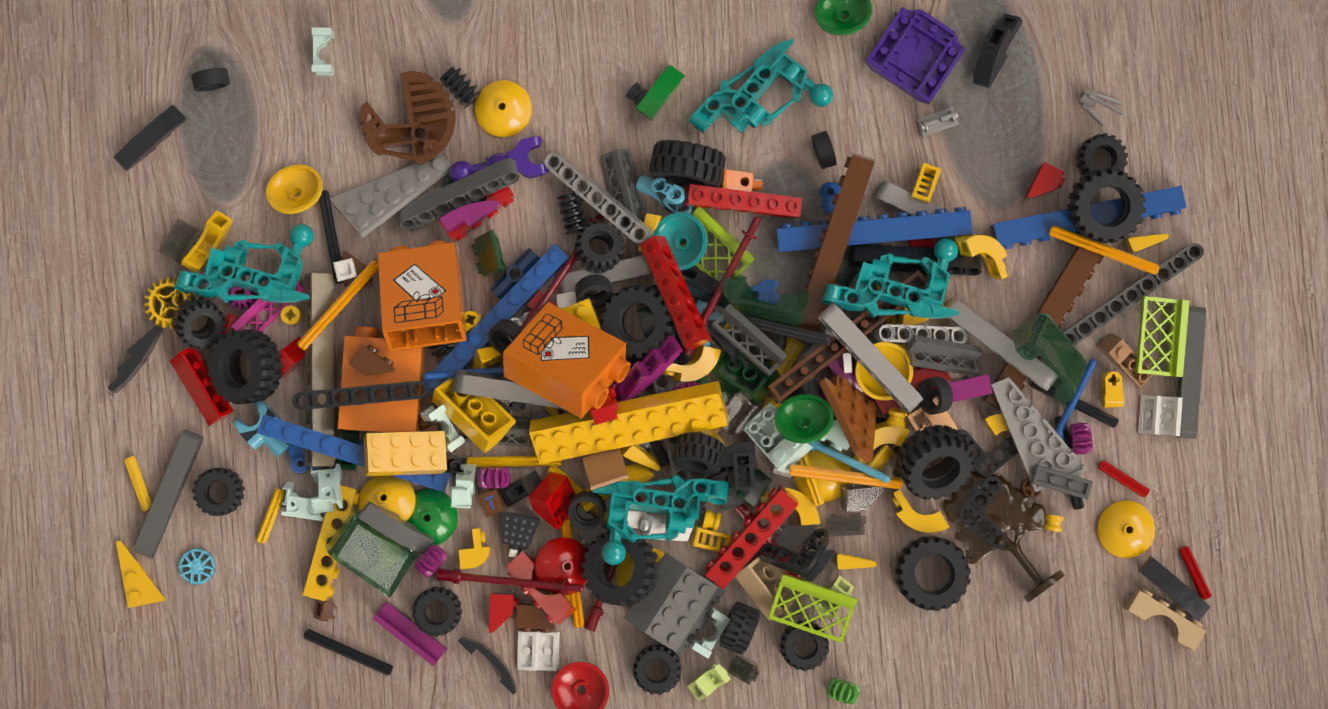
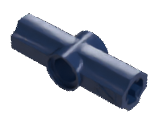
[490,248,541,300]

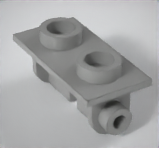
[917,107,959,138]

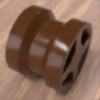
[1020,478,1041,498]

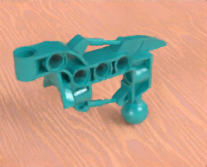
[689,38,834,134]
[174,223,314,303]
[822,238,960,319]
[592,475,729,565]

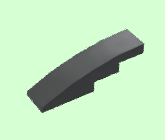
[357,502,434,555]

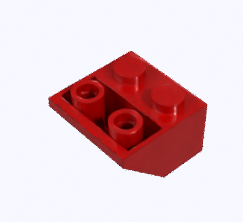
[528,472,580,530]

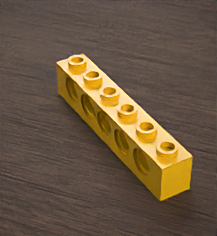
[303,484,360,601]

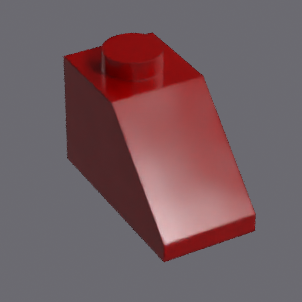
[1025,162,1065,200]
[280,337,305,377]
[489,593,518,633]

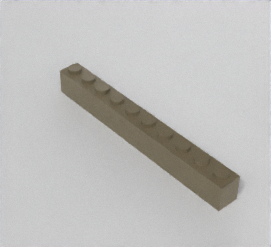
[304,273,336,466]

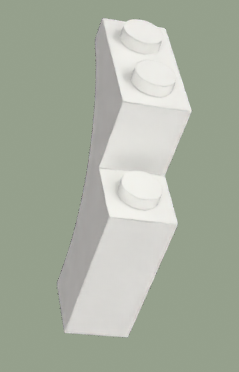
[605,498,692,541]

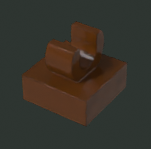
[419,420,440,432]
[314,599,338,622]

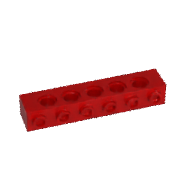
[683,184,802,219]
[639,235,711,349]
[705,485,799,590]

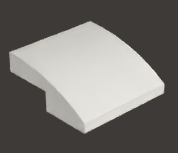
[1138,395,1183,436]
[517,631,560,671]

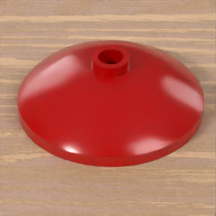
[534,537,587,595]
[551,661,610,709]

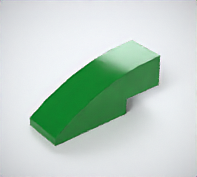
[636,65,685,121]

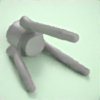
[1080,88,1124,126]

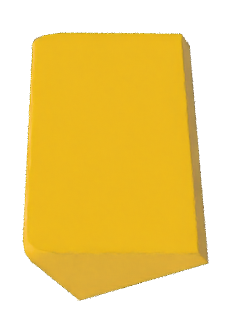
[767,337,805,375]
[860,444,895,473]

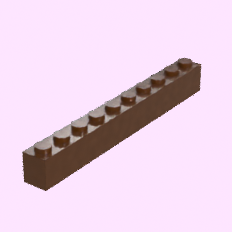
[791,153,875,345]
[983,246,1104,411]
[765,270,927,404]

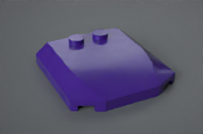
[865,7,965,105]

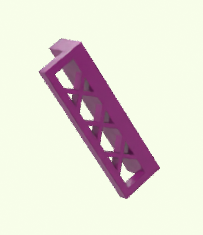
[372,602,448,666]

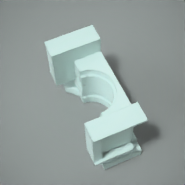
[312,28,334,76]
[420,404,466,452]
[311,464,343,514]
[451,464,476,508]
[281,482,326,521]
[690,608,729,658]

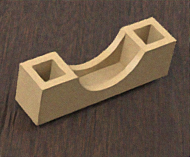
[1124,589,1206,651]

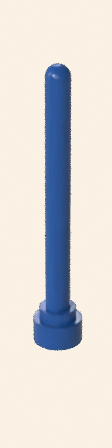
[1054,359,1097,439]
[423,367,504,380]

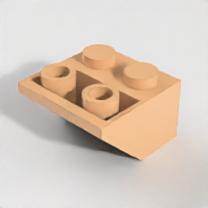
[905,396,958,432]

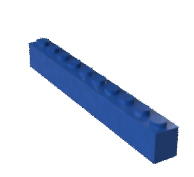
[991,186,1187,250]
[777,207,973,252]
[422,244,569,394]
[257,415,450,492]

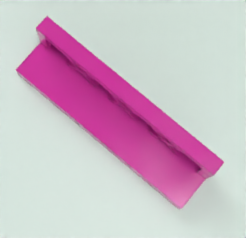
[232,282,304,332]

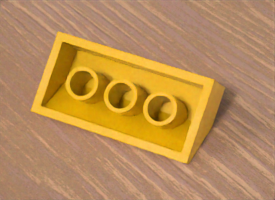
[432,369,516,453]

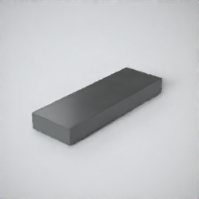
[1031,465,1093,500]

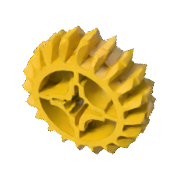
[144,277,195,329]

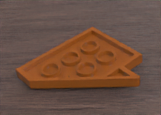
[819,373,877,464]

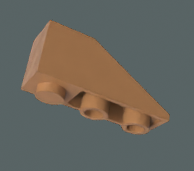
[1097,333,1153,389]

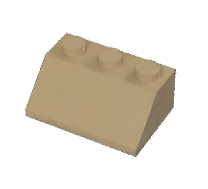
[735,552,801,621]

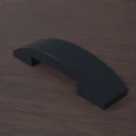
[458,637,517,695]

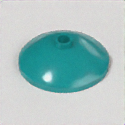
[653,212,708,270]

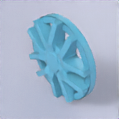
[178,548,216,585]

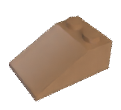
[582,448,629,490]

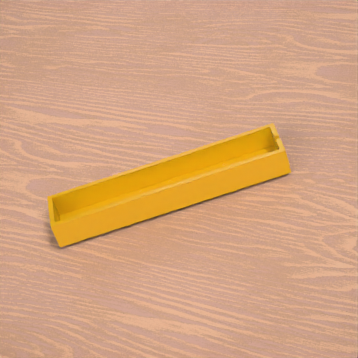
[529,381,728,465]

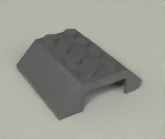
[624,553,726,655]

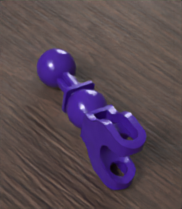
[450,136,549,182]

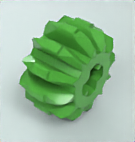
[826,678,860,704]

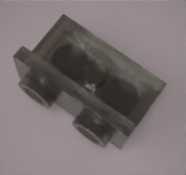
[158,218,201,264]
[720,391,759,435]
[825,512,866,537]

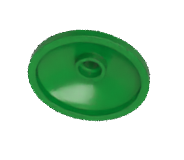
[815,0,872,35]
[775,394,834,444]
[406,489,458,546]

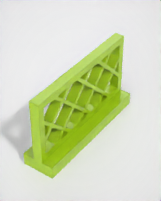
[682,207,756,288]
[1135,296,1190,377]
[768,573,858,643]

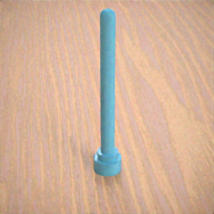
[810,440,890,483]

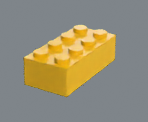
[364,431,447,476]

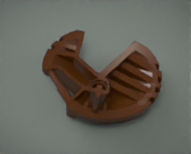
[360,71,456,165]

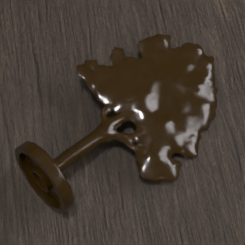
[943,472,1065,603]

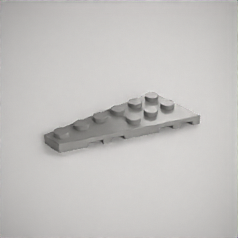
[329,153,452,238]
[991,377,1089,492]

